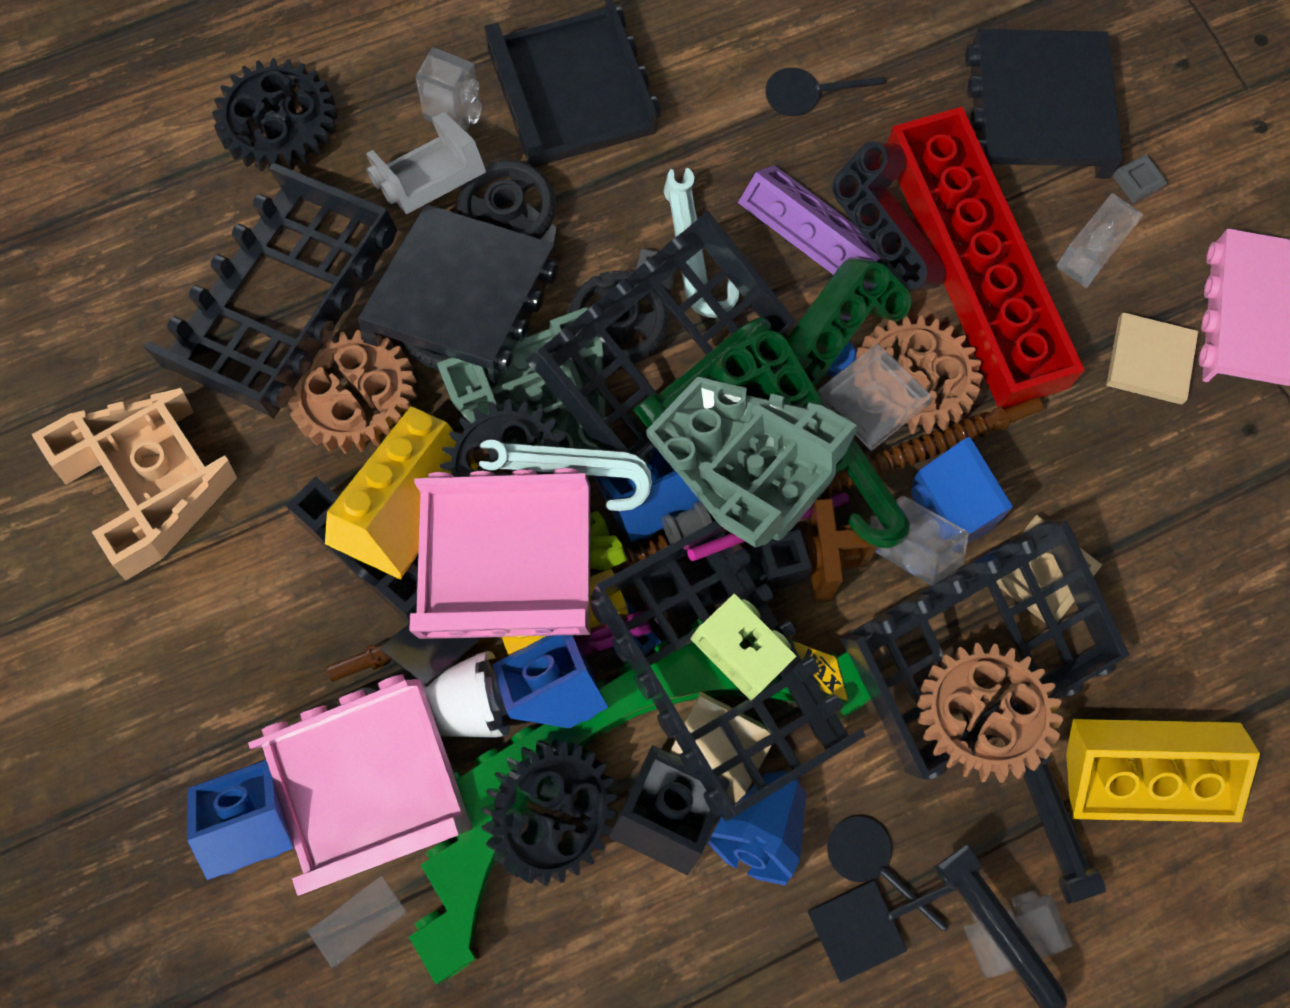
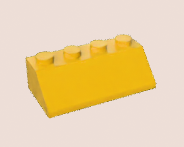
[325,406,478,579]
[1066,719,1260,822]

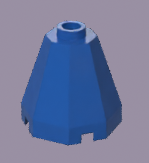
[707,770,806,885]

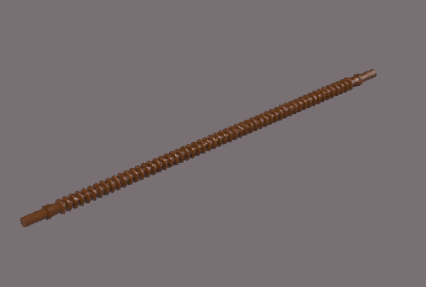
[326,397,1043,682]

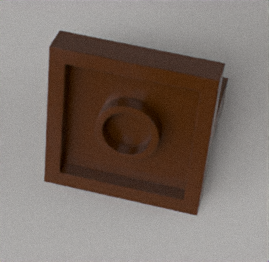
[804,499,878,603]

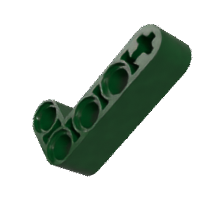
[780,257,912,388]
[710,331,851,475]

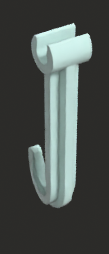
[664,168,739,318]
[479,439,652,511]

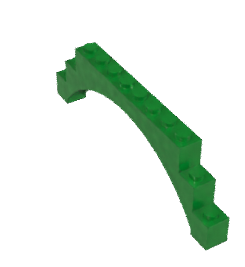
[409,613,871,985]

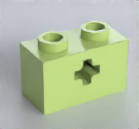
[690,594,796,700]

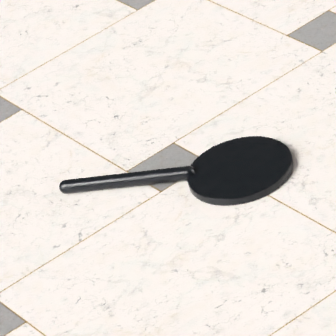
[765,67,887,116]
[827,816,948,931]

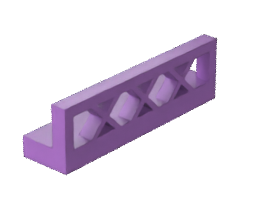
[738,165,883,275]

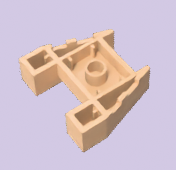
[32,388,237,581]

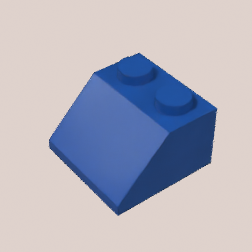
[911,436,1013,552]
[594,447,700,543]
[492,635,608,728]
[187,760,293,880]

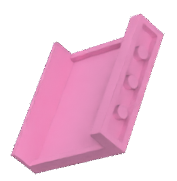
[1199,229,1290,386]
[410,468,590,639]
[248,674,472,896]

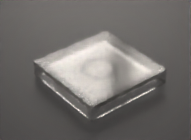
[818,343,933,451]

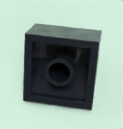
[609,745,730,875]

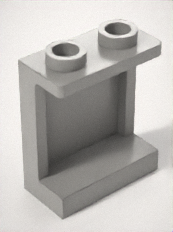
[366,111,486,214]

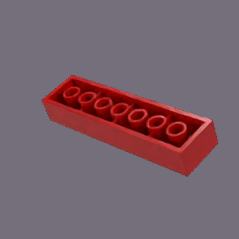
[887,106,1084,409]

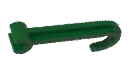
[633,317,772,428]
[845,418,910,548]

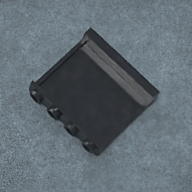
[484,0,661,167]
[965,29,1122,179]
[358,204,559,385]

